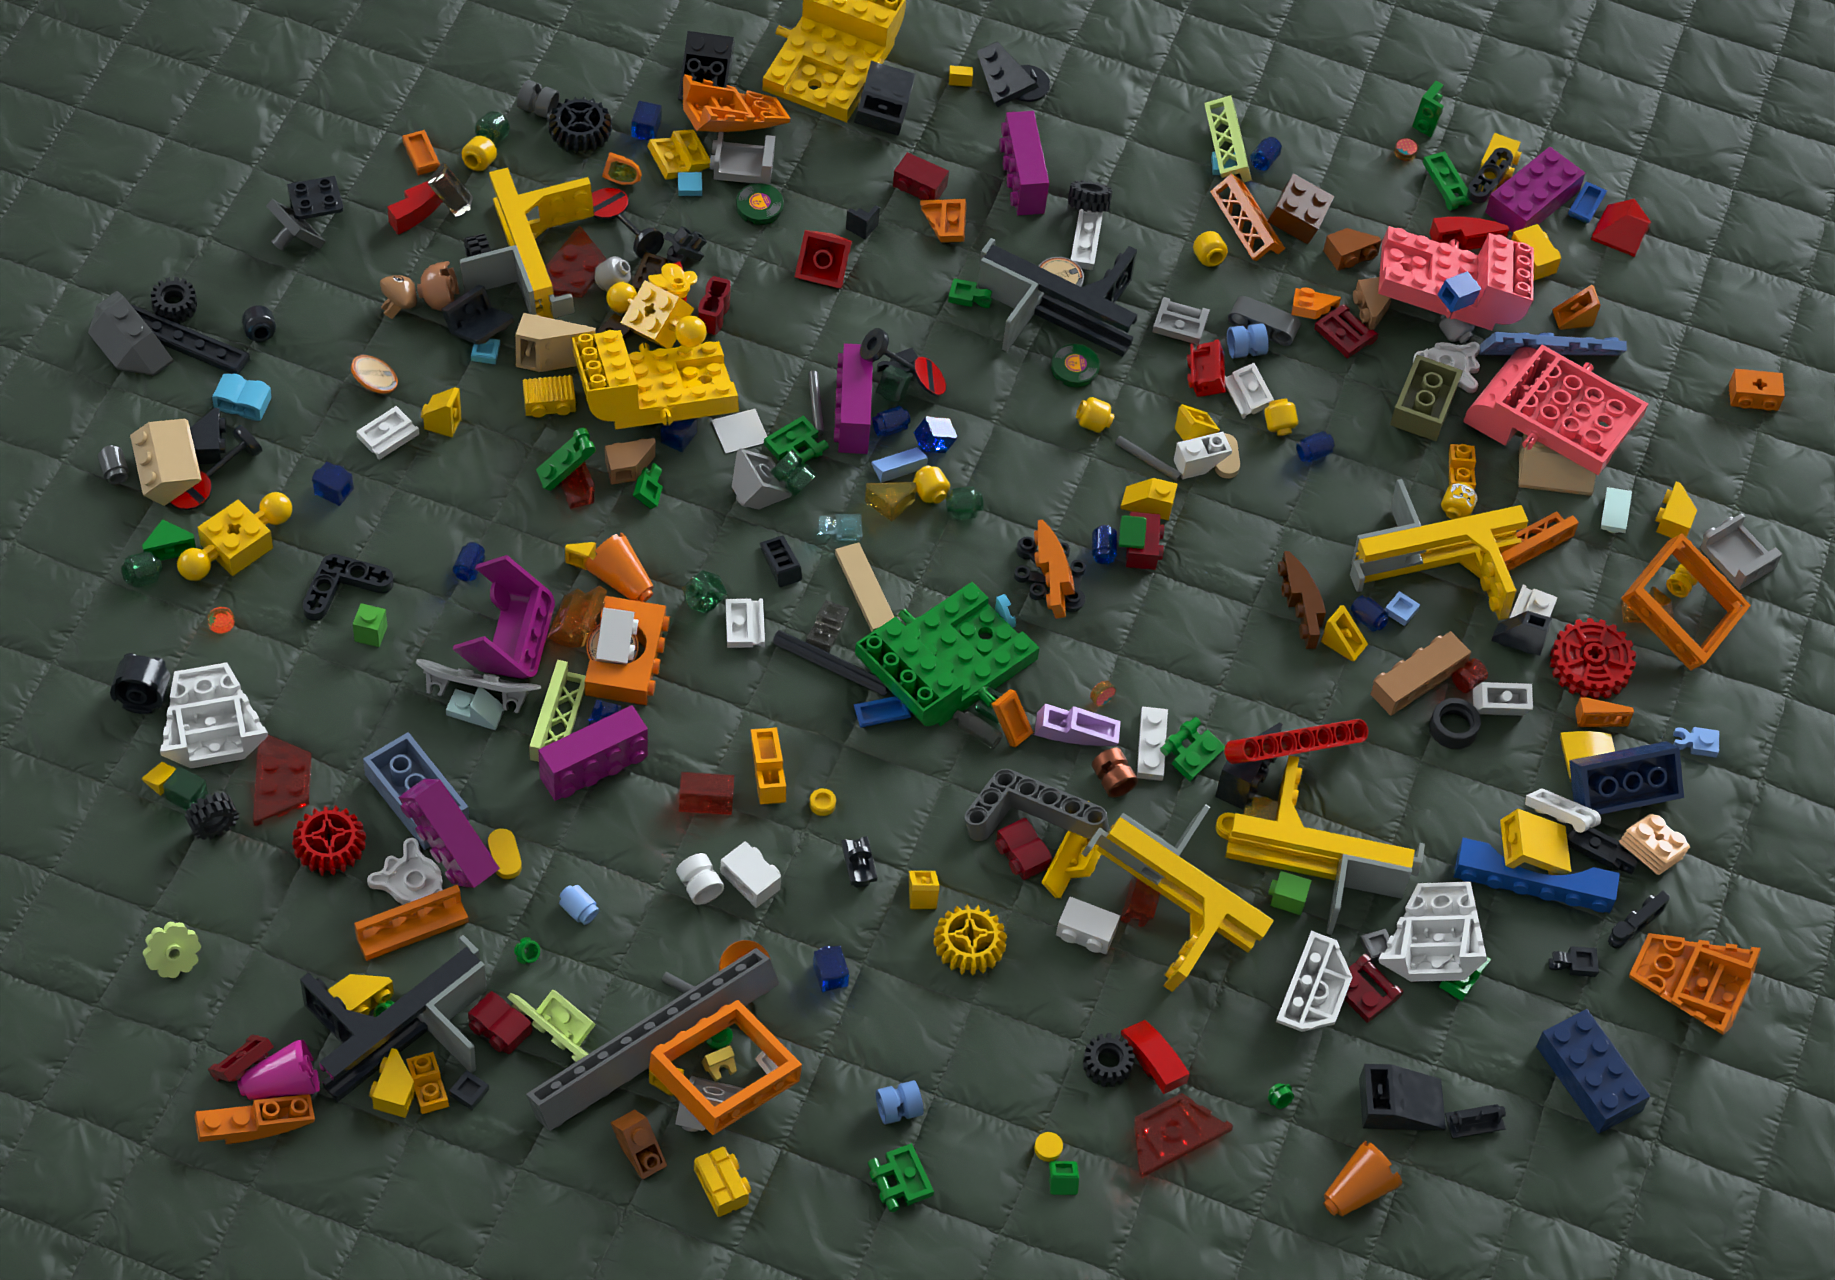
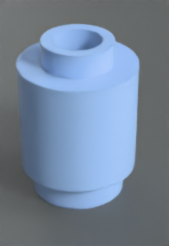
[559,885,599,925]

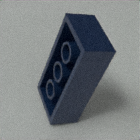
[1569,741,1684,814]
[1536,1009,1650,1134]

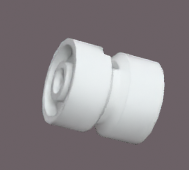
[676,853,724,905]

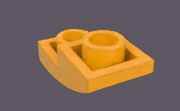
[1449,444,1476,491]
[406,1052,449,1114]

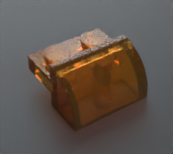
[547,586,607,648]

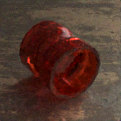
[1452,658,1488,693]

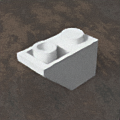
[1174,432,1232,479]

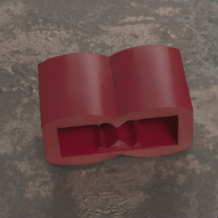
[698,276,731,335]
[995,818,1052,880]
[468,991,532,1054]

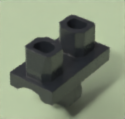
[663,226,707,264]
[841,836,878,888]

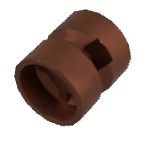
[1091,748,1138,798]

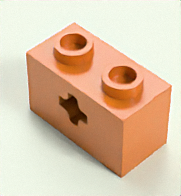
[1729,369,1785,411]

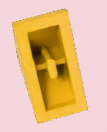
[1175,404,1220,441]
[1321,605,1368,661]
[909,871,939,909]

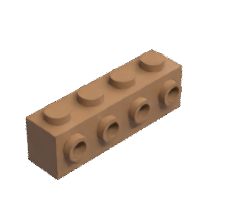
[1371,631,1471,716]

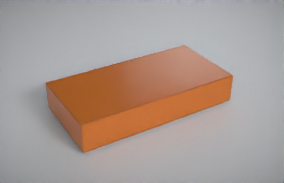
[402,130,440,175]
[992,689,1034,747]

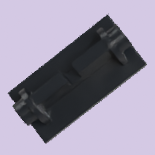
[1445,1104,1506,1139]

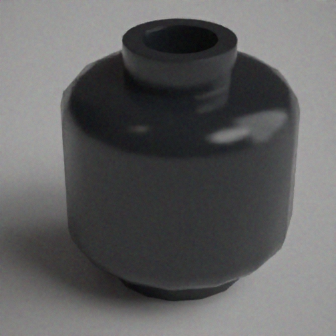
[242,305,276,342]

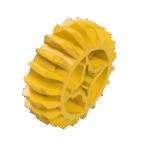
[933,904,1007,976]

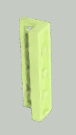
[1204,96,1252,182]
[529,660,586,762]

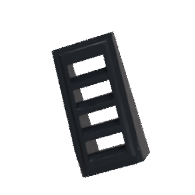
[760,535,802,587]

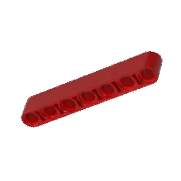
[1224,719,1368,764]

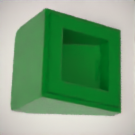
[1119,515,1147,549]
[1049,1161,1079,1195]

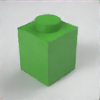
[353,603,387,647]
[1268,871,1312,915]

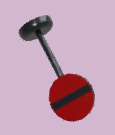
[592,188,664,259]
[860,328,946,396]
[171,425,263,510]

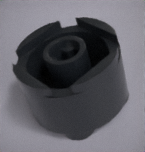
[110,653,170,714]

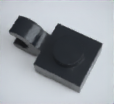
[1548,946,1599,977]

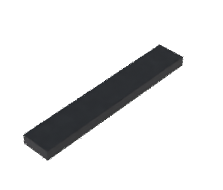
[131,304,250,375]

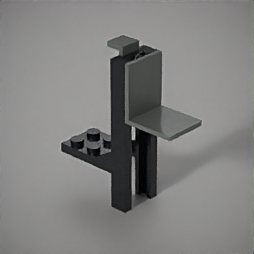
[978,238,1138,357]
[300,935,487,1102]

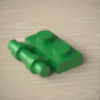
[764,415,829,472]
[1160,717,1225,782]
[868,1143,934,1212]

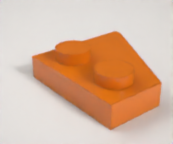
[920,199,966,242]
[1291,287,1341,319]

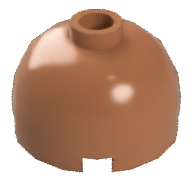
[417,261,459,311]

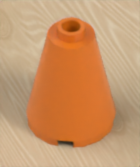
[584,533,654,602]
[1323,1141,1402,1217]

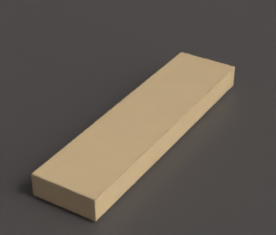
[835,542,894,632]

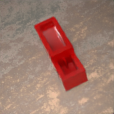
[387,173,450,235]
[1429,217,1509,250]
[1121,1020,1190,1094]

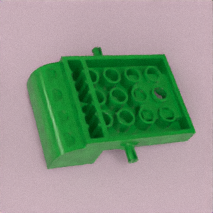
[855,582,1039,727]

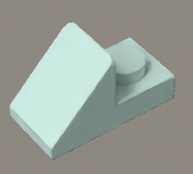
[446,687,504,730]

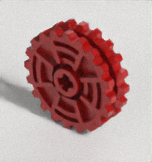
[1549,618,1636,700]

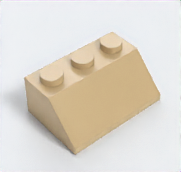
[130,419,202,506]
[1519,434,1596,496]

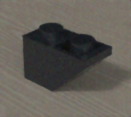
[190,408,226,464]
[1491,611,1552,656]

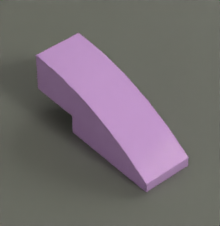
[1034,704,1121,746]

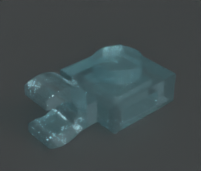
[818,514,863,541]

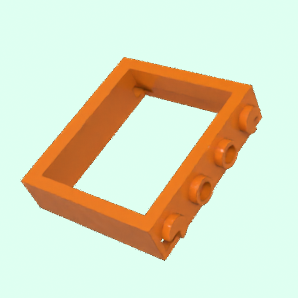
[1621,533,1751,671]
[649,1000,802,1135]

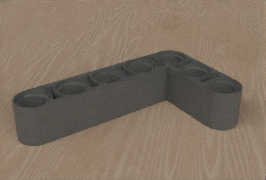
[965,769,1109,841]

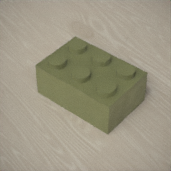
[1390,355,1463,441]

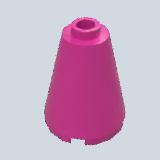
[237,1039,320,1100]

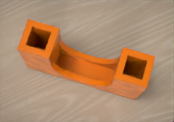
[585,596,670,705]

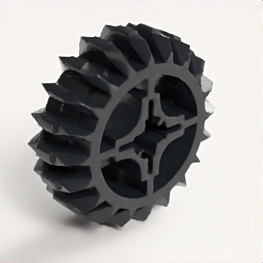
[548,96,612,154]

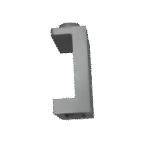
[710,132,775,185]
[1700,513,1782,590]

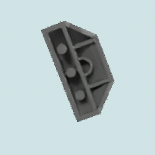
[88,291,174,376]

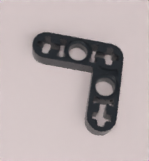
[303,554,394,621]

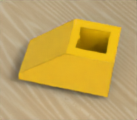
[1655,482,1697,538]
[328,974,394,1015]
[369,1048,415,1118]

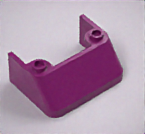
[453,555,555,679]

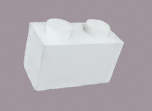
[595,607,638,664]
[1473,682,1533,716]
[720,841,781,908]
[1056,897,1120,954]

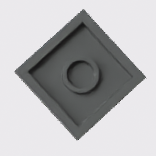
[266,199,326,251]

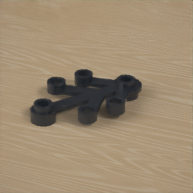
[1014,536,1086,612]

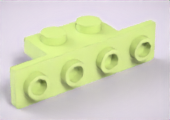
[507,990,596,1062]

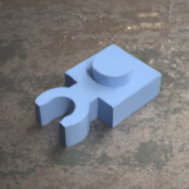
[1673,727,1719,758]

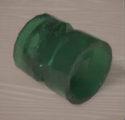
[770,449,817,497]

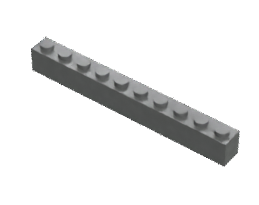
[526,948,780,1131]

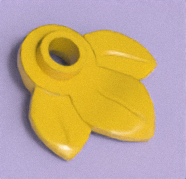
[648,263,697,298]

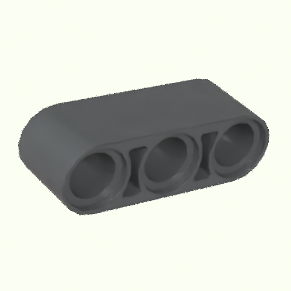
[1228,296,1301,346]

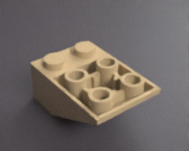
[515,313,596,372]

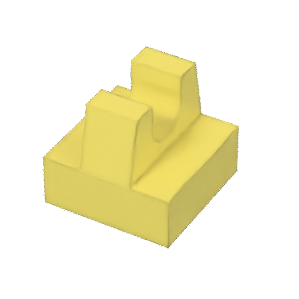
[702,1045,737,1082]

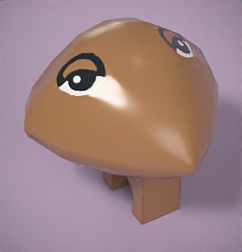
[380,275,417,319]

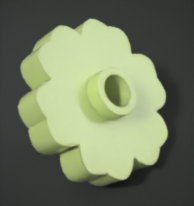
[143,922,201,978]

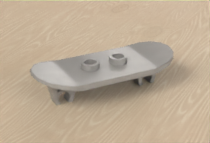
[416,659,541,713]

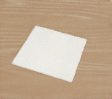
[711,409,767,453]

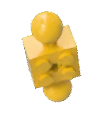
[606,281,707,349]
[177,492,292,581]

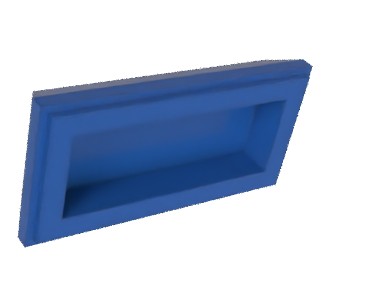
[1568,182,1607,224]
[854,696,911,728]

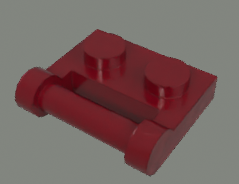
[1314,304,1379,358]
[1344,954,1404,1023]
[208,1034,274,1082]

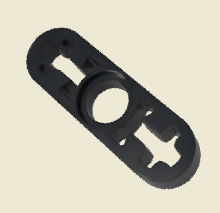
[1467,148,1513,203]

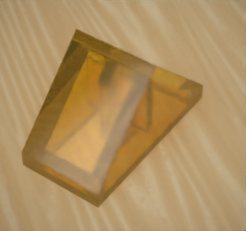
[865,482,916,522]

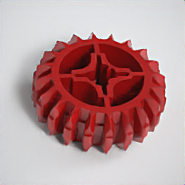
[292,805,366,876]

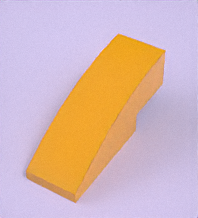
[751,727,786,804]

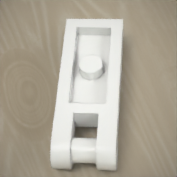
[1525,789,1601,833]

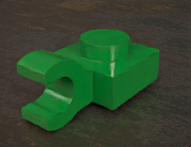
[948,278,992,308]
[633,463,663,509]

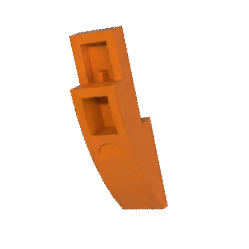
[1034,520,1075,618]
[195,1094,315,1144]

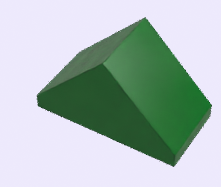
[142,519,196,564]

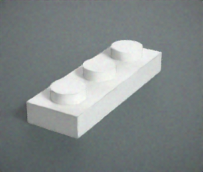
[1071,209,1103,270]
[1136,707,1168,781]

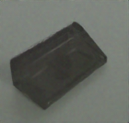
[428,162,473,217]

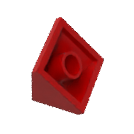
[1591,198,1651,257]
[795,230,852,289]

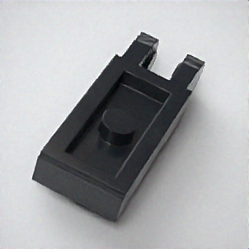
[1608,890,1670,948]

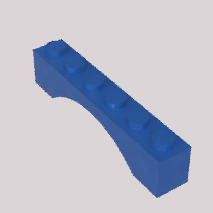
[1454,838,1620,913]

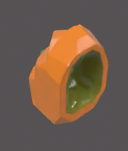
[602,152,642,185]

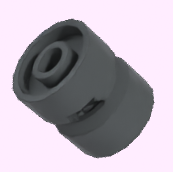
[517,80,560,120]

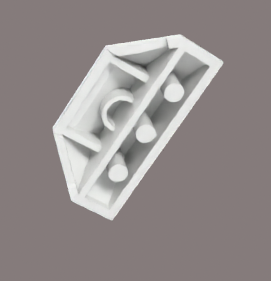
[1276,931,1352,1032]

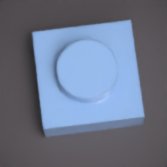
[1384,591,1420,626]

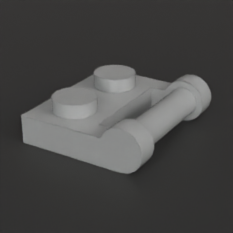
[1152,297,1210,345]

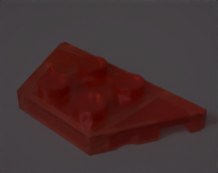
[545,226,606,298]
[253,735,312,826]
[1134,1093,1233,1178]

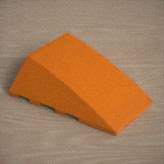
[683,74,791,132]
[1629,933,1761,1035]

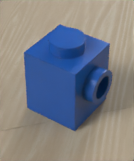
[1437,271,1481,313]

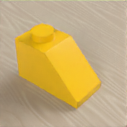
[421,387,461,437]
[1120,478,1178,521]

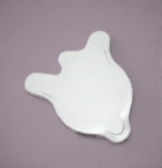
[1413,342,1480,393]
[367,838,443,905]

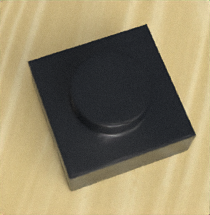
[449,1070,489,1110]

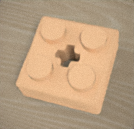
[1619,814,1690,875]

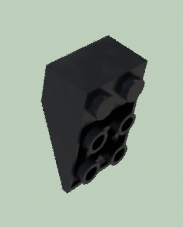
[678,31,735,100]
[854,61,916,136]
[1215,722,1283,810]
[1359,1064,1446,1131]

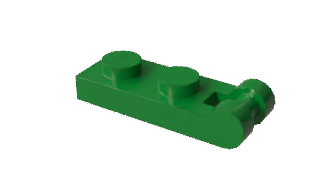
[1423,151,1473,211]
[536,427,596,491]

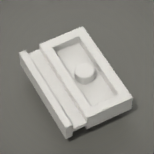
[1225,363,1274,419]
[356,406,419,460]
[1509,585,1558,619]
[725,599,765,648]

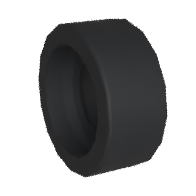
[1429,698,1481,749]

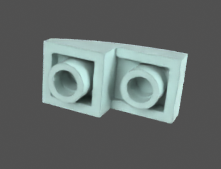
[1601,487,1632,533]

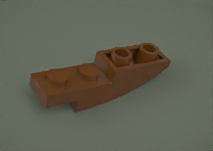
[1278,551,1326,649]

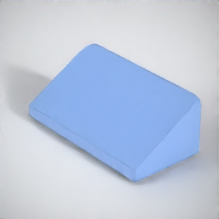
[871,447,928,483]

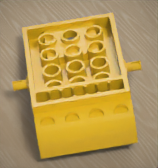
[762,0,906,122]
[571,330,739,429]

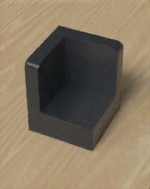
[846,205,880,240]

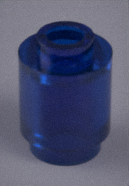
[1250,137,1282,171]
[872,406,911,437]
[1296,431,1335,462]
[1092,525,1117,564]
[453,542,485,581]
[1351,595,1389,632]

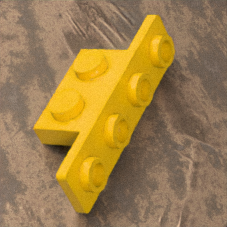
[1042,801,1102,898]

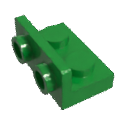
[1412,81,1444,137]

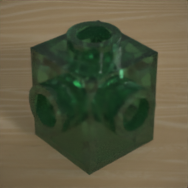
[682,570,728,613]

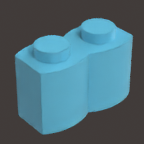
[212,374,272,421]

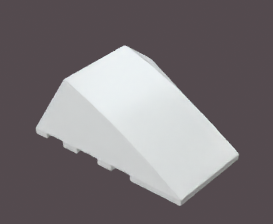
[160,663,268,769]
[1379,882,1487,982]

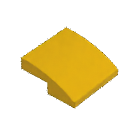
[647,130,710,180]
[1560,731,1615,782]

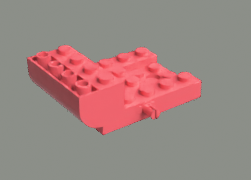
[1378,226,1534,331]
[1463,345,1648,475]

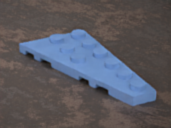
[1479,332,1627,355]

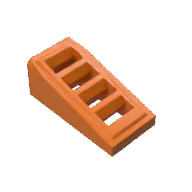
[1575,697,1634,727]

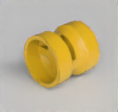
[1666,564,1698,598]

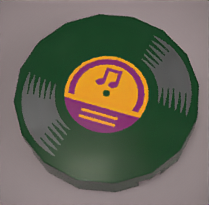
[736,183,784,225]
[1051,344,1100,388]

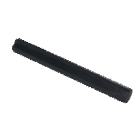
[773,630,889,695]

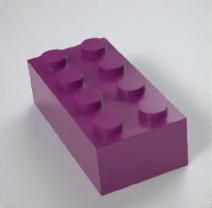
[999,111,1049,216]
[1485,147,1586,233]
[834,343,873,454]
[538,705,648,801]
[398,779,500,888]

